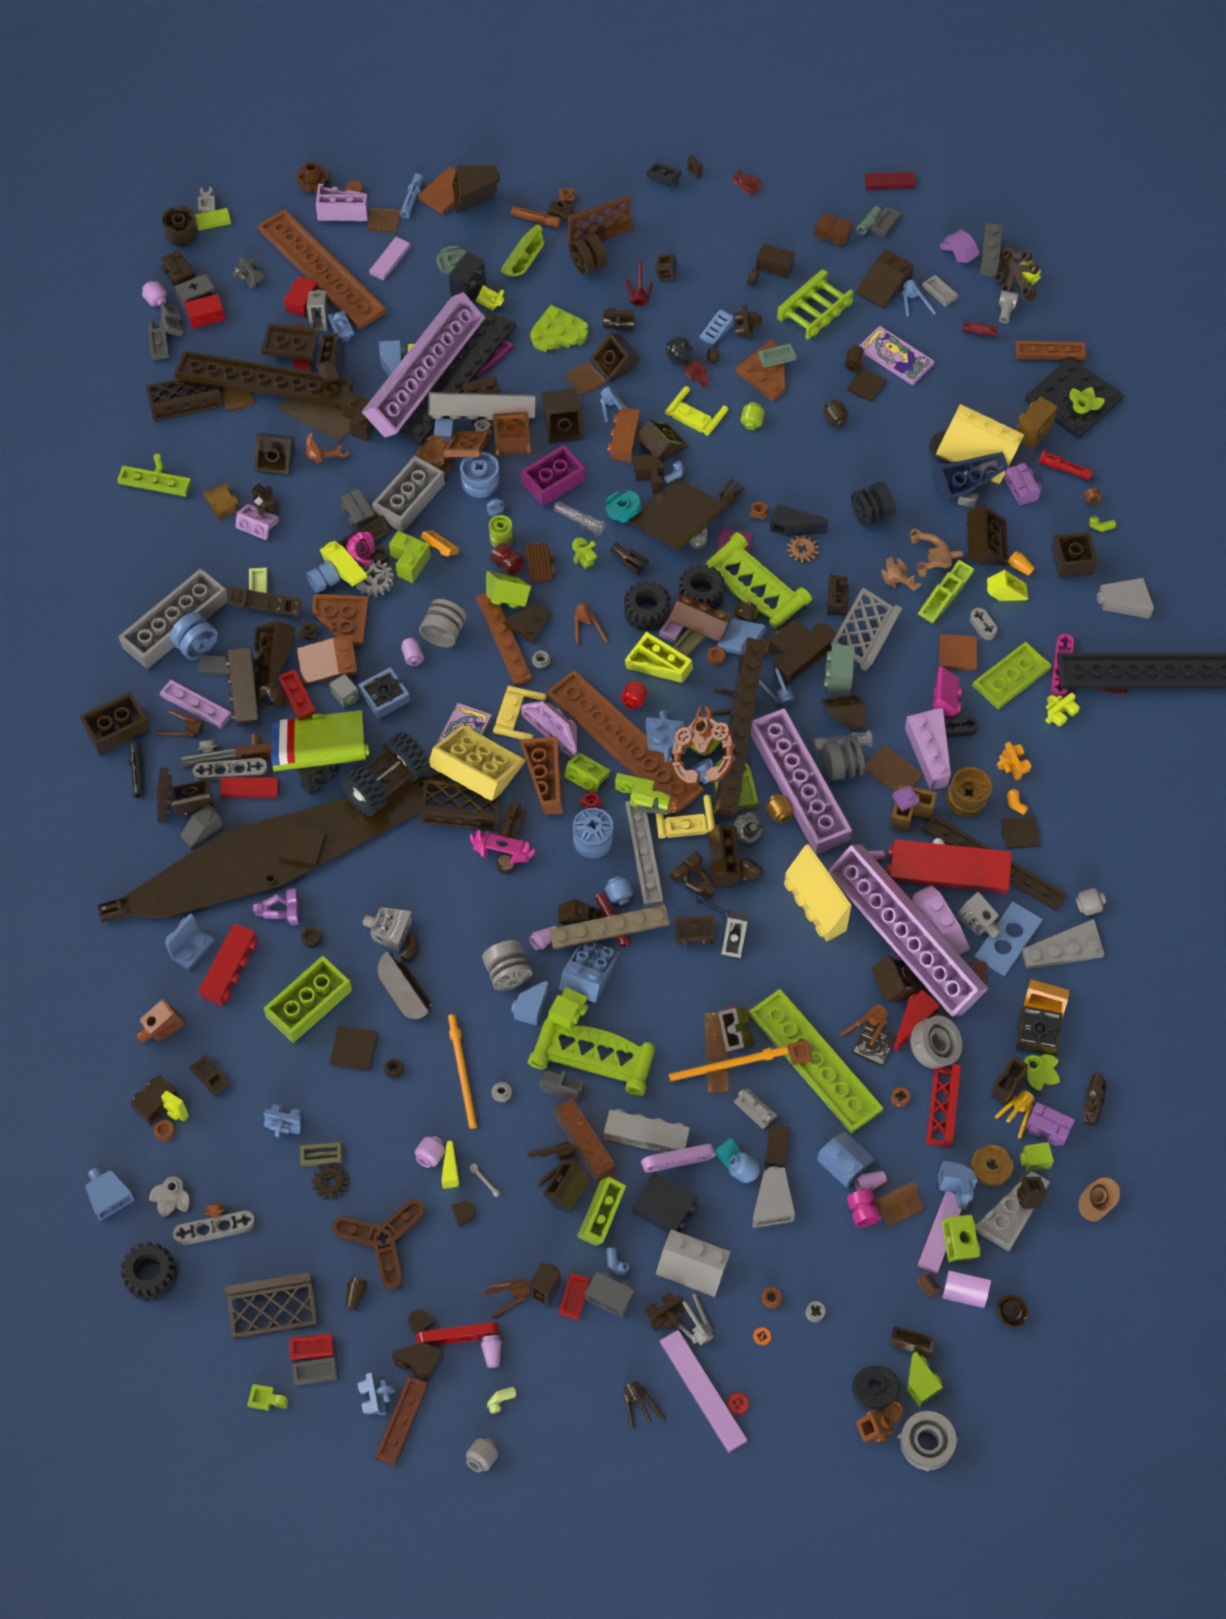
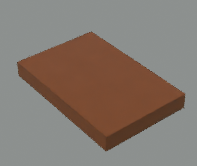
[417,166,455,215]
[444,431,490,457]

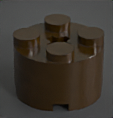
[162,206,199,247]

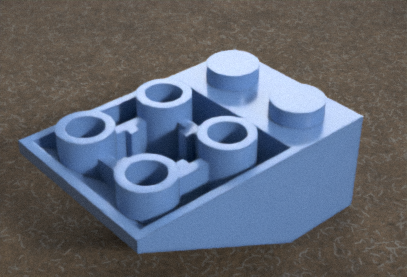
[559,942,620,1003]

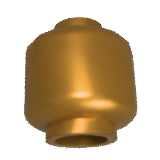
[766,794,794,824]

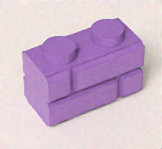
[1004,463,1041,506]
[1025,1102,1075,1146]

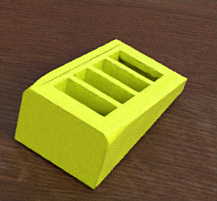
[441,1141,459,1189]

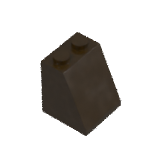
[452,165,500,213]
[541,388,583,443]

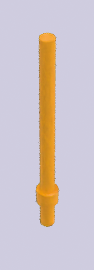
[448,1014,477,1129]
[669,1046,789,1082]

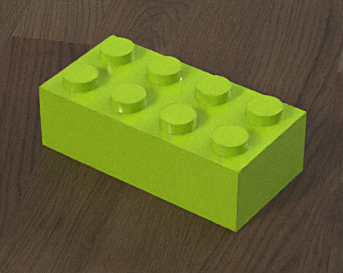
[263,956,352,1044]

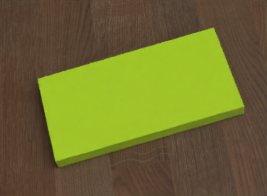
[972,642,1052,710]

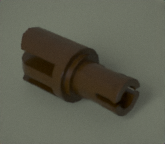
[719,478,745,516]
[610,542,649,575]

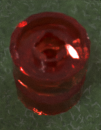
[490,542,524,576]

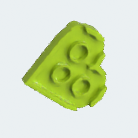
[530,305,588,352]

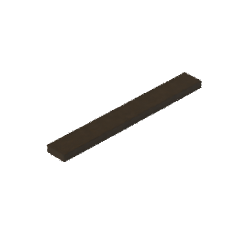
[923,815,1067,911]

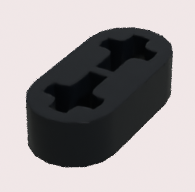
[944,716,978,738]

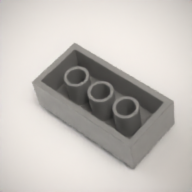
[372,456,445,533]

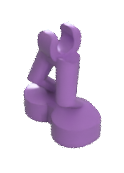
[253,888,300,926]

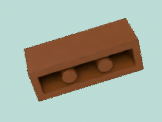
[608,408,640,463]

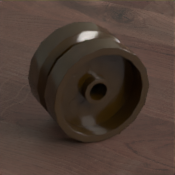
[569,232,608,276]

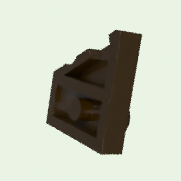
[503,603,552,643]

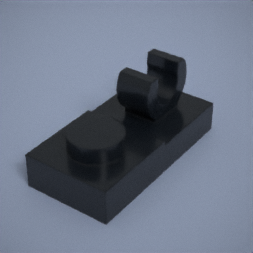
[646,162,682,188]

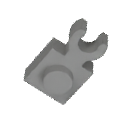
[198,187,216,214]

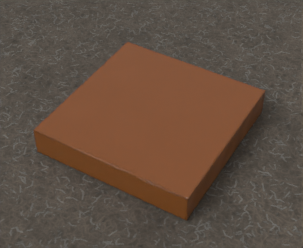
[939,634,977,671]

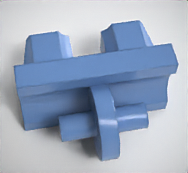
[327,310,354,343]
[264,1104,301,1138]
[358,1372,395,1416]

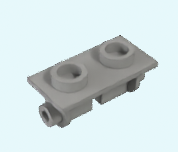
[734,1088,777,1129]

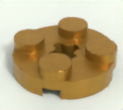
[971,1144,1013,1187]

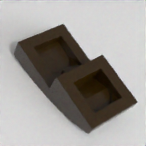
[189,1054,231,1097]

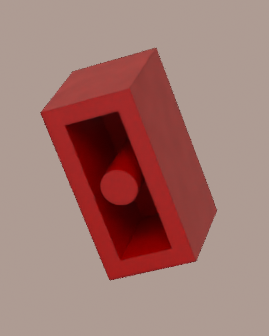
[284,276,319,318]
[185,294,225,329]

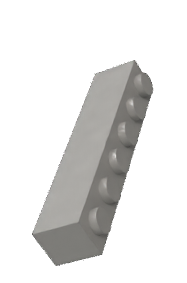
[428,392,535,421]

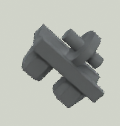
[233,256,264,289]

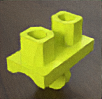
[1045,693,1080,727]

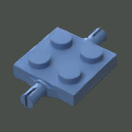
[645,710,687,762]

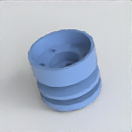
[573,808,613,859]

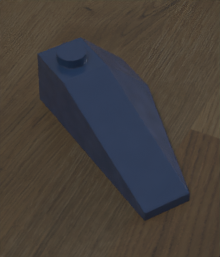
[932,452,1008,500]

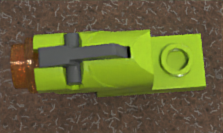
[615,773,678,815]

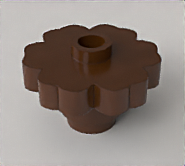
[296,162,330,193]

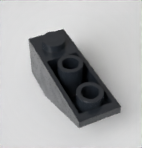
[770,504,829,536]

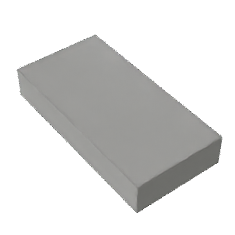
[922,275,958,307]

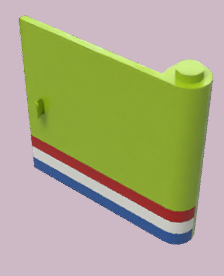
[271,710,370,772]

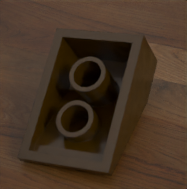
[856,249,914,310]

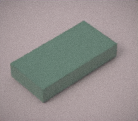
[758,343,797,368]

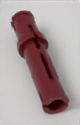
[594,892,631,948]

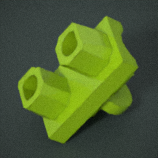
[572,537,597,569]

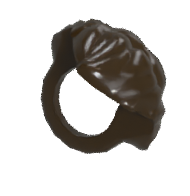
[257,683,286,709]

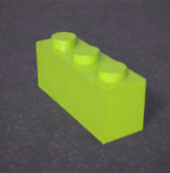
[577,1177,626,1246]

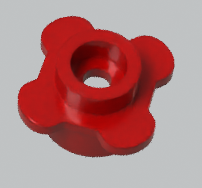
[580,792,603,809]

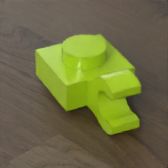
[247,1384,289,1411]

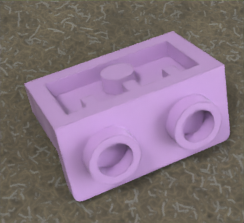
[235,504,279,540]

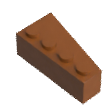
[519,736,564,815]

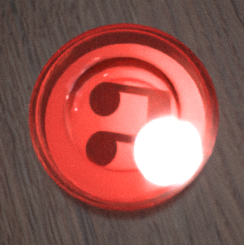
[727,1392,749,1415]

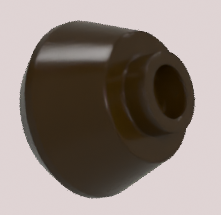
[734,601,758,623]
[740,857,763,883]

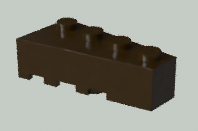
[225,647,260,727]

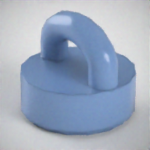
[487,499,505,517]

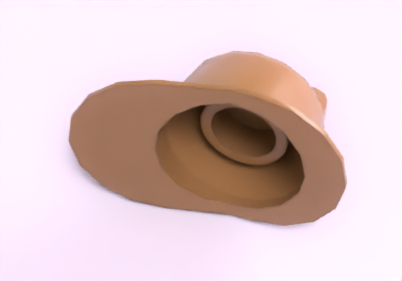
[1078,1177,1120,1222]

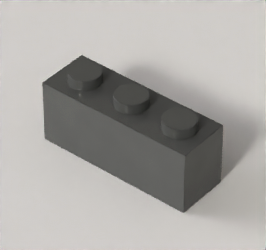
[979,223,1003,277]

